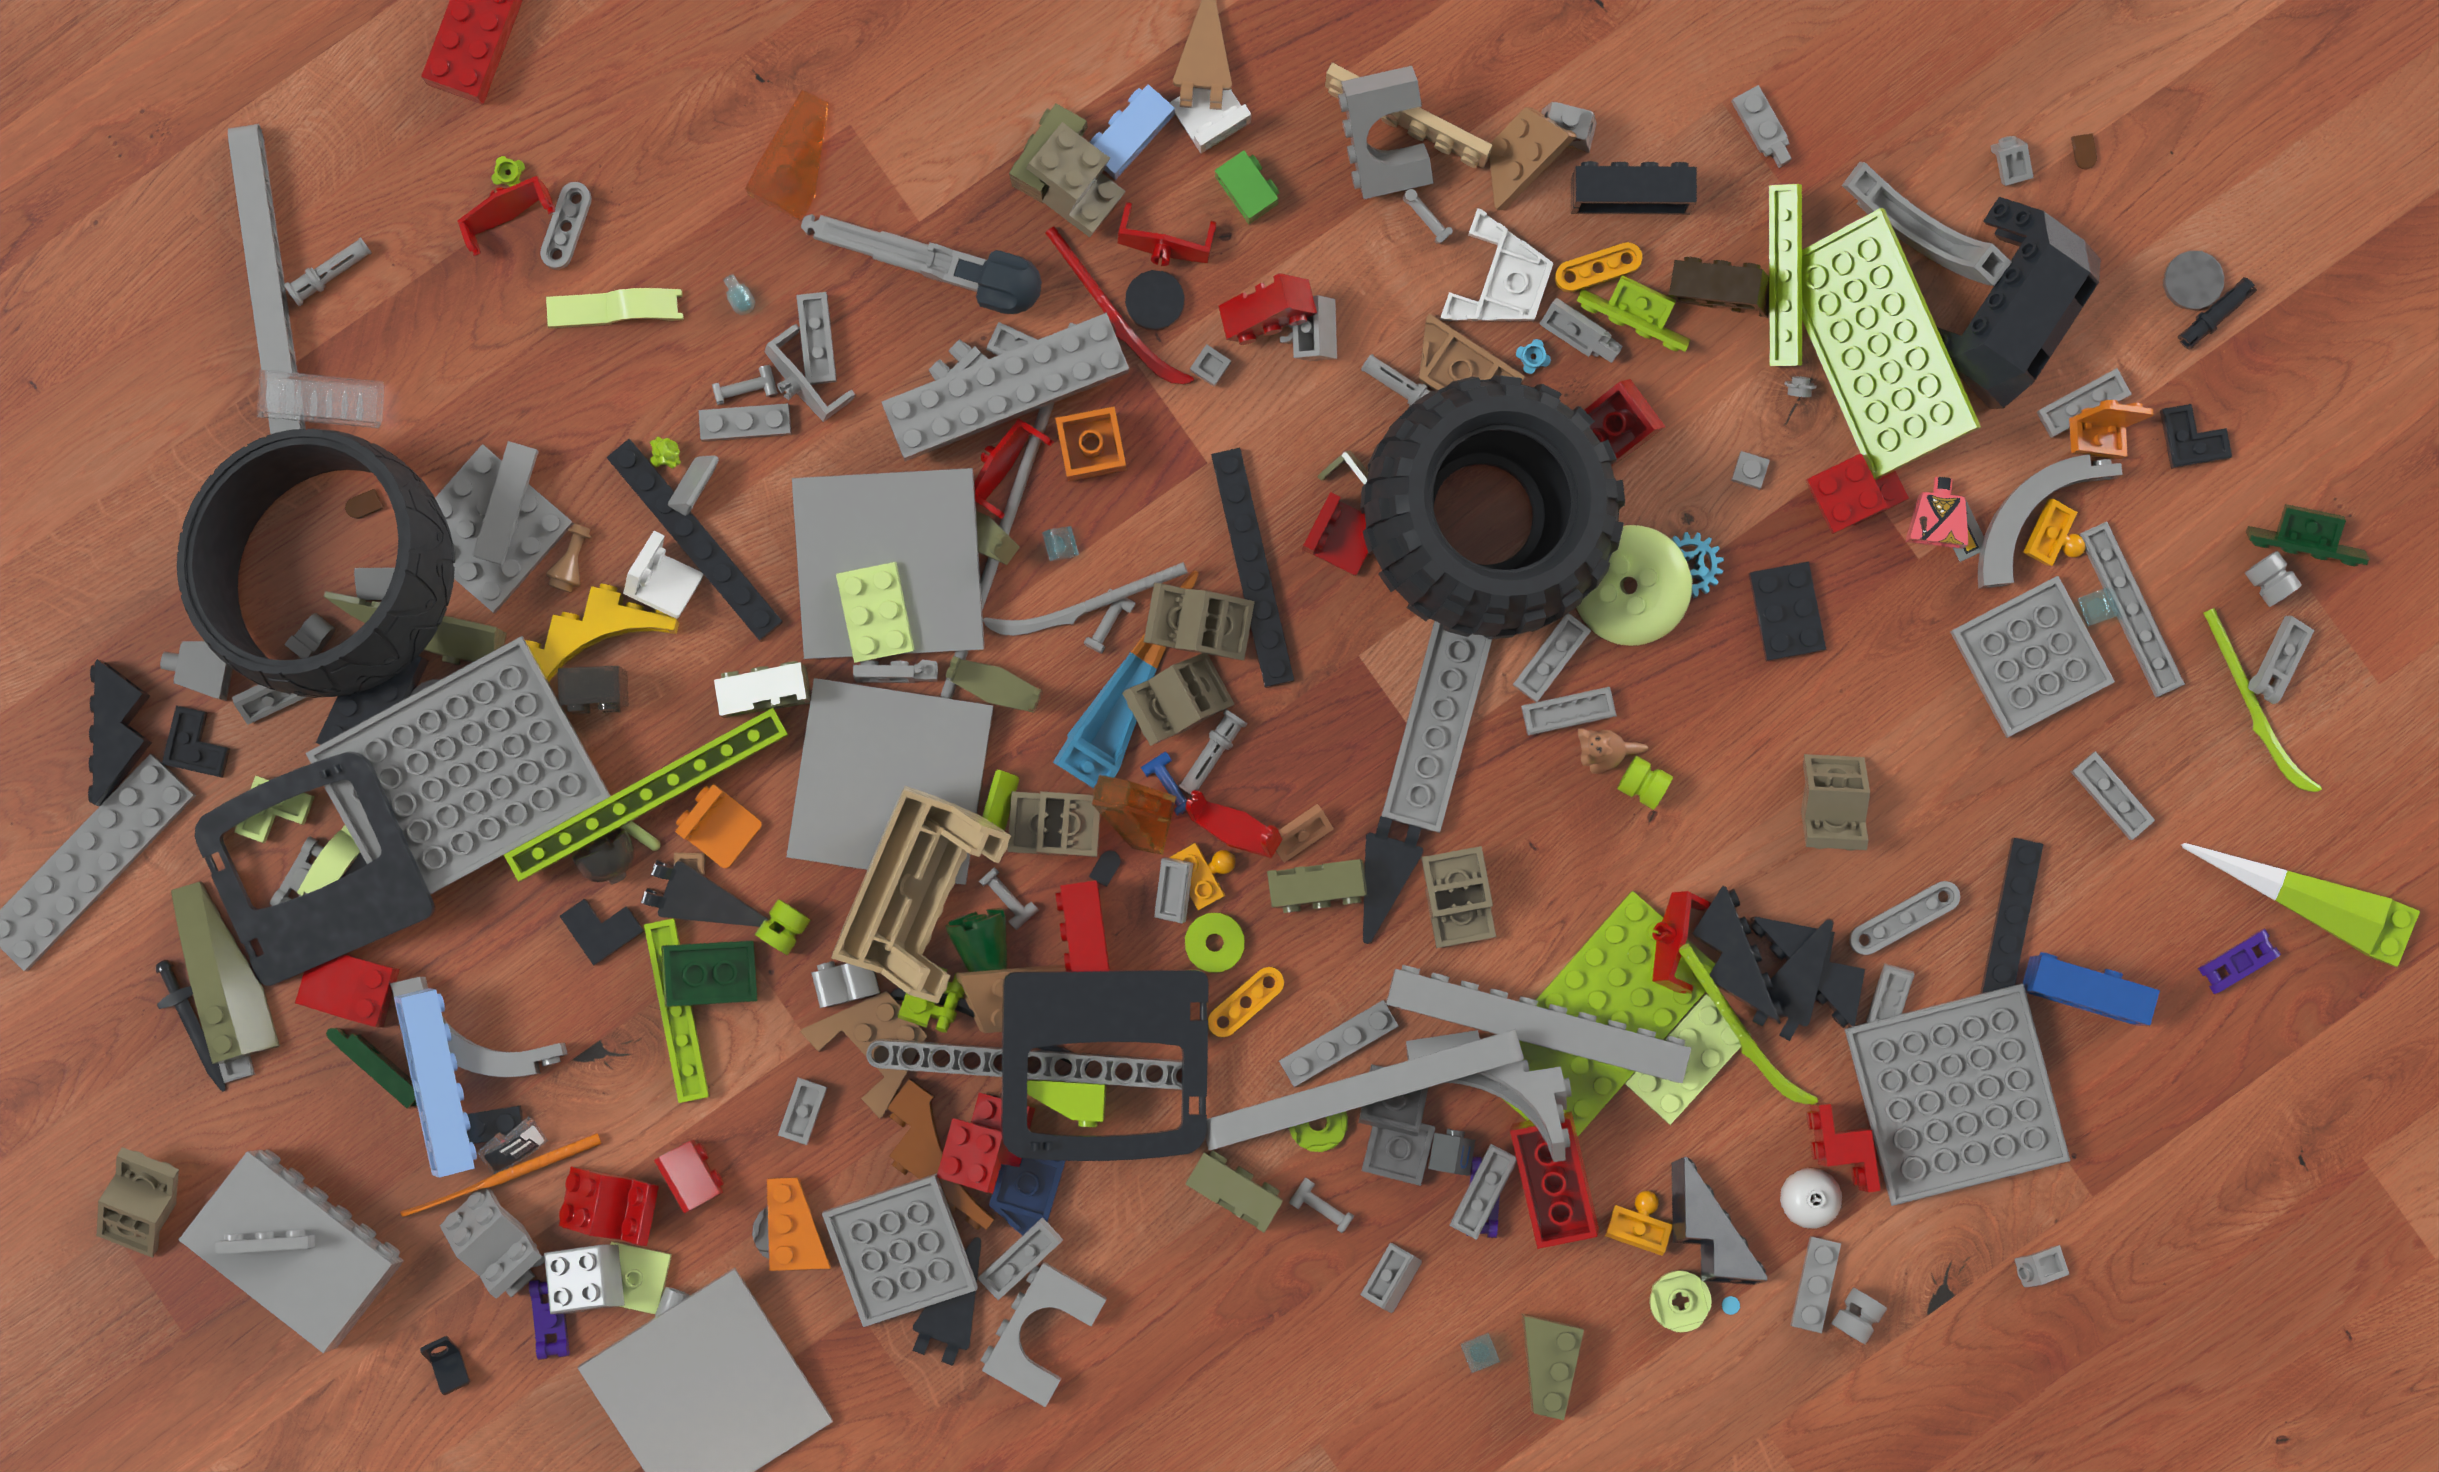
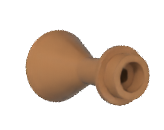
[546,524,592,593]

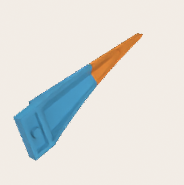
[1053,570,1198,795]

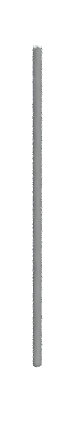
[940,323,1076,699]

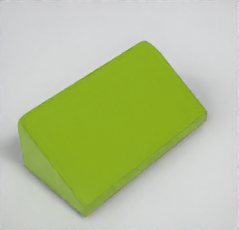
[982,769,1019,831]

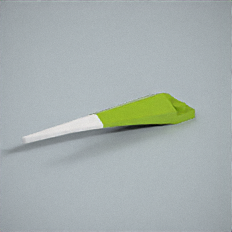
[2181,843,2420,968]

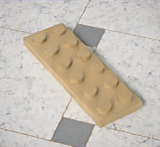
[1325,63,1493,168]

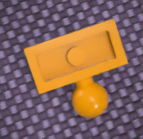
[2023,499,2086,566]
[1169,843,1236,910]
[1605,1191,1673,1256]

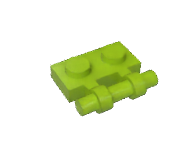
[898,967,965,1033]

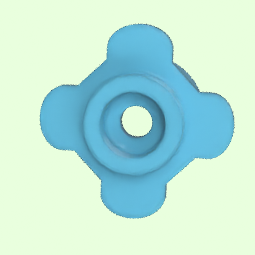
[1516,339,1551,374]

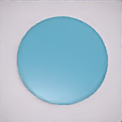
[1722,1296,1740,1315]

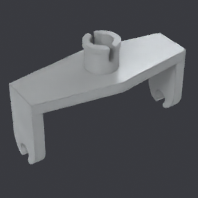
[764,324,856,422]

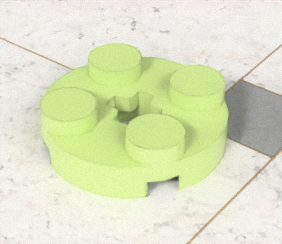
[1649,1270,1712,1332]

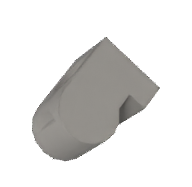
[284,613,335,658]

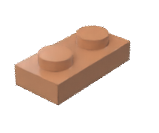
[1276,804,1334,863]

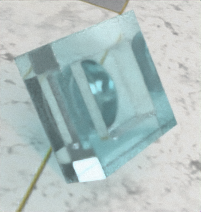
[1042,526,1079,561]
[2078,588,2118,626]
[1460,1333,1500,1373]

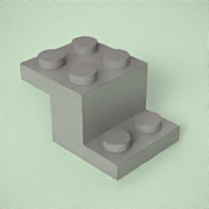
[439,1188,542,1299]

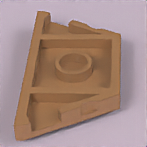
[1489,107,1577,211]
[1419,314,1525,391]
[956,965,1066,1033]

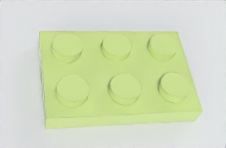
[836,562,915,663]

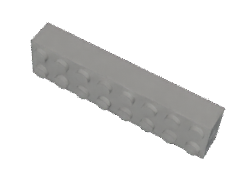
[881,313,1129,462]

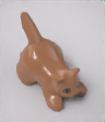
[1578,729,1649,774]

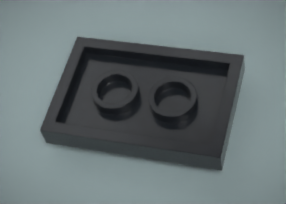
[1749,561,1826,662]

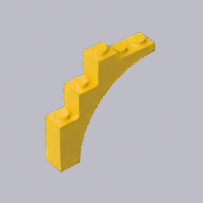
[525,584,679,683]

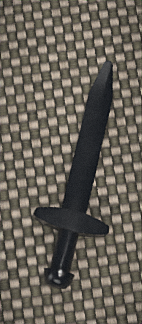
[155,960,226,1092]

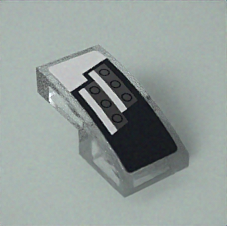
[476,1116,548,1174]

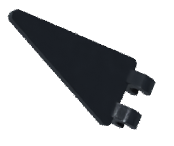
[1363,816,1424,944]
[641,860,769,927]
[1752,918,1834,1041]
[912,1237,982,1366]

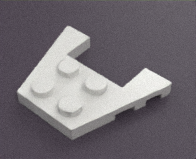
[1440,208,1553,321]

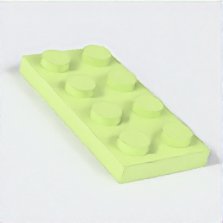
[1625,994,1751,1125]

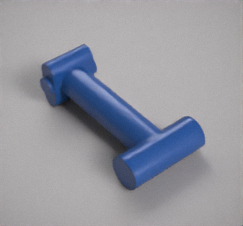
[1141,751,1187,816]

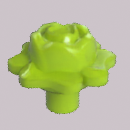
[650,436,681,469]

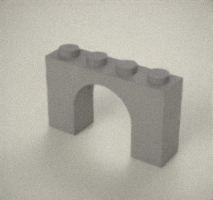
[1338,66,1434,199]
[980,1262,1107,1407]

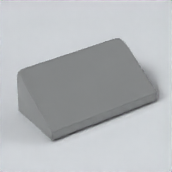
[668,455,719,516]
[354,568,395,600]
[1360,1242,1422,1313]

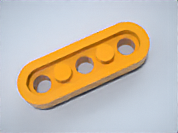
[1555,242,1642,293]
[1208,967,1284,1037]

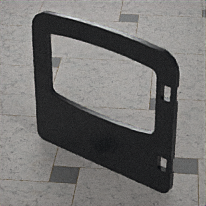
[194,751,435,986]
[1001,970,1209,1161]

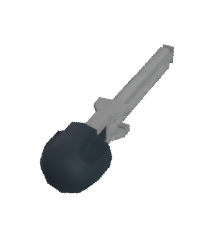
[801,214,1042,314]

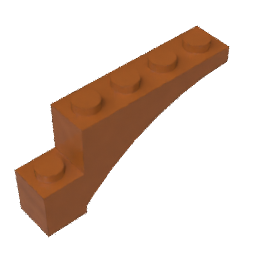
[887,1079,995,1230]

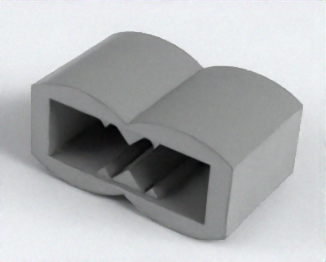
[812,958,880,1008]

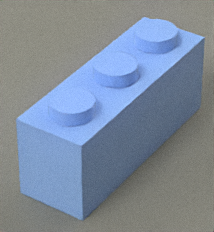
[1090,85,1175,180]

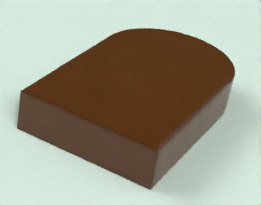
[2071,133,2097,170]
[345,489,383,519]

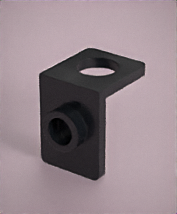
[420,1336,470,1395]

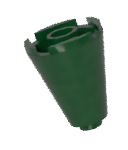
[945,908,1007,972]

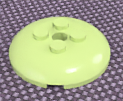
[1576,525,1692,646]

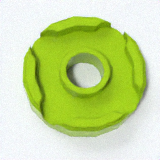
[1185,913,1244,973]
[1289,1111,1348,1152]

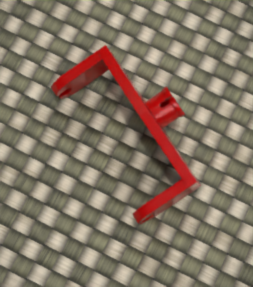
[457,176,555,257]
[1117,202,1217,266]
[974,419,1054,519]
[1186,790,1283,858]
[1652,891,1711,994]

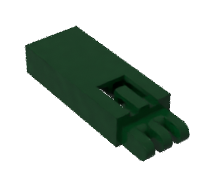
[326,1028,417,1109]

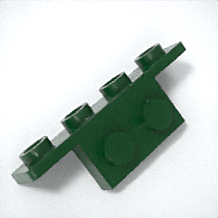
[2246,504,2369,566]

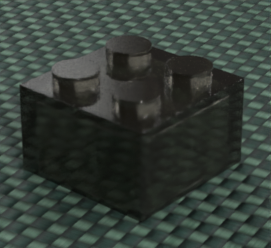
[558,666,629,715]

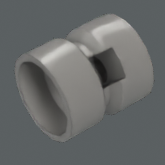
[2245,551,2302,607]
[1831,1287,1887,1345]

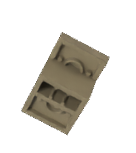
[1026,122,1126,237]
[1144,583,1255,661]
[1122,654,1235,746]
[1801,754,1870,851]
[1007,791,1102,857]
[1421,846,1496,948]
[96,1147,179,1258]

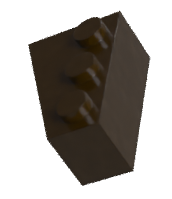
[1669,257,1769,318]

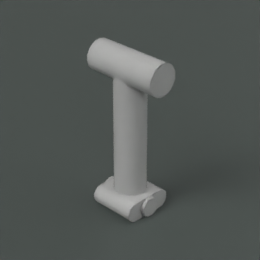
[1403,189,1453,244]
[712,365,778,405]
[1084,589,1136,654]
[979,867,1039,930]
[1289,1177,1354,1234]

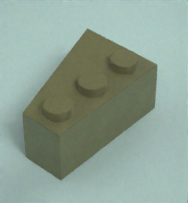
[1009,103,1088,203]
[1522,1314,1584,1420]

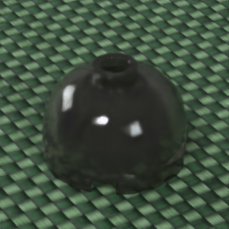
[571,828,634,884]

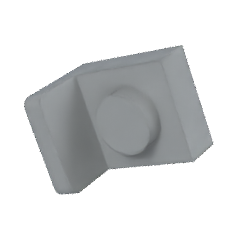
[1990,136,2034,186]
[2015,1245,2070,1287]

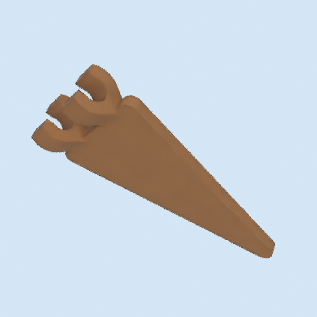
[1173,0,1232,110]

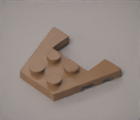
[800,991,928,1119]

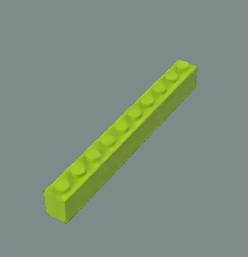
[504,708,789,882]

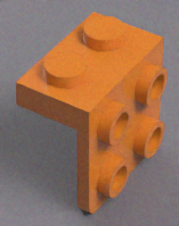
[2069,400,2154,459]
[675,784,762,869]

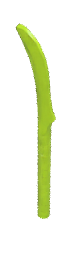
[2203,608,2322,792]
[1679,944,1818,1104]

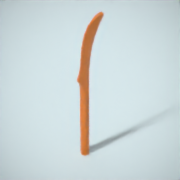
[400,1133,602,1217]

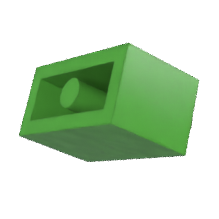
[1215,150,1280,224]

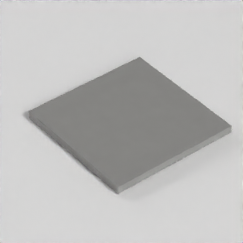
[792,468,985,659]
[786,678,994,885]
[1844,983,2070,1206]
[578,1268,833,1472]

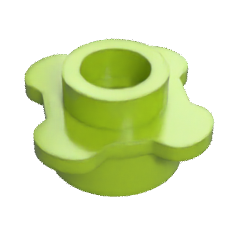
[491,156,525,187]

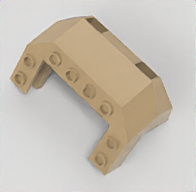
[831,786,1011,1003]

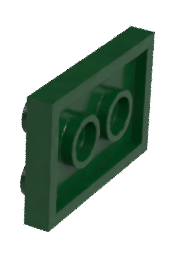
[661,941,757,1007]

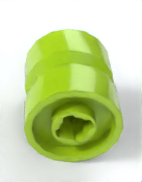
[1617,755,1673,810]
[755,899,811,956]

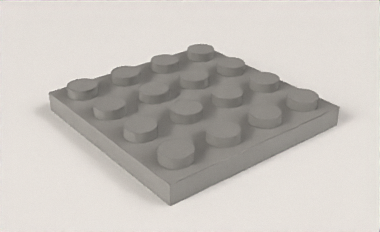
[435,444,574,613]
[1950,576,2115,738]
[822,1173,978,1327]

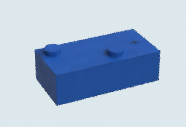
[2022,952,2160,1026]

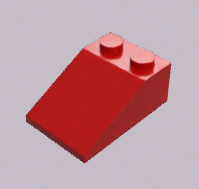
[1584,379,1665,466]
[295,954,400,1027]

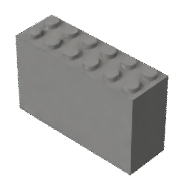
[178,1149,404,1353]

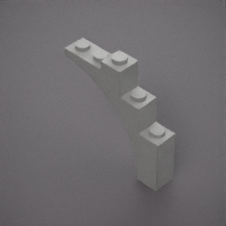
[1406,1030,1572,1162]

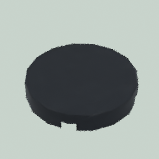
[1125,270,1185,331]

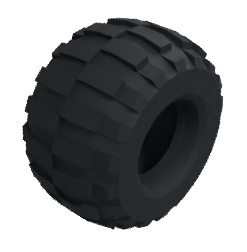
[1360,375,1625,639]

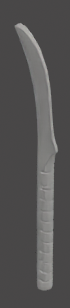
[983,562,1188,636]

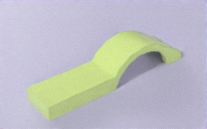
[546,288,684,328]
[297,825,360,896]

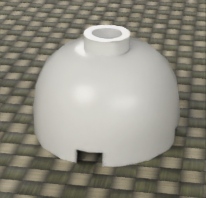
[1780,1168,1842,1229]

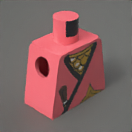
[1906,477,1968,549]

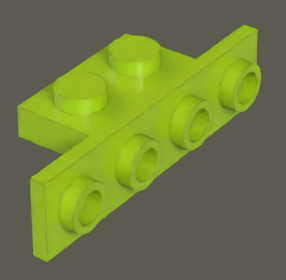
[1577,275,1690,352]

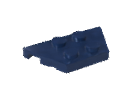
[989,1158,1066,1236]

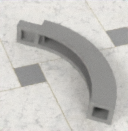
[1842,162,2012,286]
[1978,454,2122,589]
[390,977,568,1077]

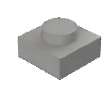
[1190,344,1231,387]
[1731,451,1770,490]

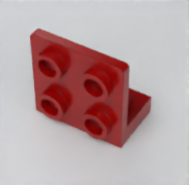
[1302,492,1368,576]

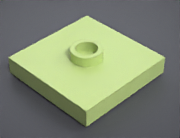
[610,1241,672,1314]

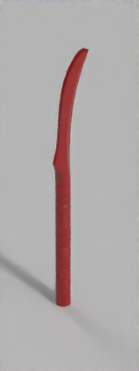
[1045,226,1194,385]

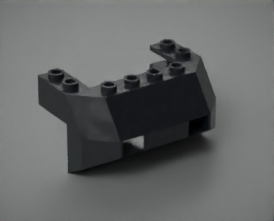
[1937,197,2101,409]

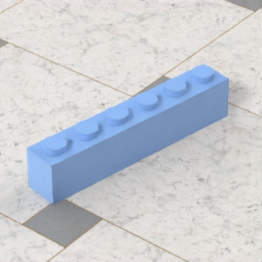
[394,988,477,1178]

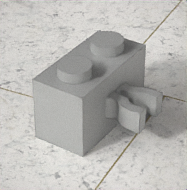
[1280,295,1337,361]

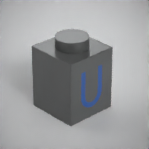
[1428,1129,1476,1176]

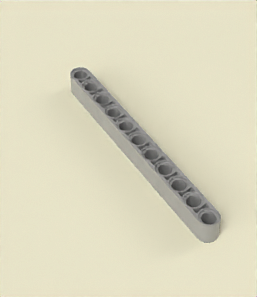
[228,124,306,434]
[1205,1030,1524,1150]
[866,1039,1182,1090]

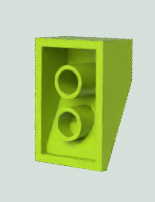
[1027,1079,1106,1127]

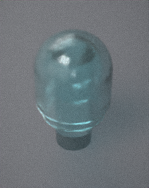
[724,274,755,315]

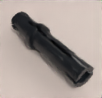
[2178,277,2257,350]

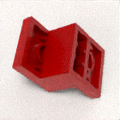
[1805,453,1909,534]
[937,1092,1035,1194]
[1806,1103,1881,1193]
[559,1166,659,1246]

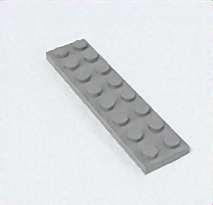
[1381,621,1492,833]
[0,754,196,971]

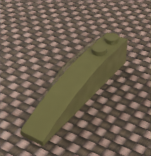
[324,591,507,665]
[171,881,280,1064]

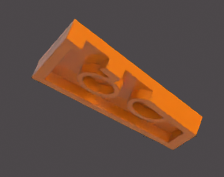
[767,1177,832,1271]

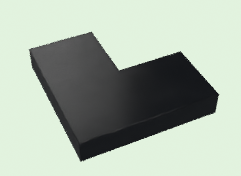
[2160,404,2232,469]
[162,705,230,778]
[560,899,644,966]

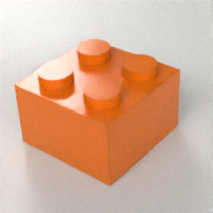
[1055,406,1127,482]

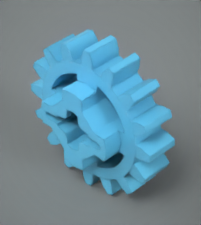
[1671,532,1724,598]

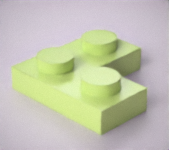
[234,776,315,843]

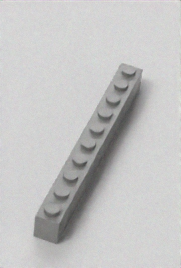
[1385,965,1691,1083]

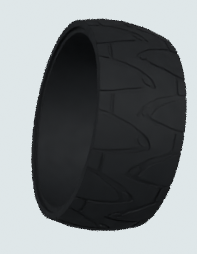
[177,429,455,698]

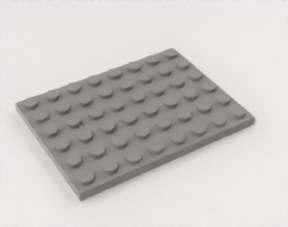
[306,636,611,894]

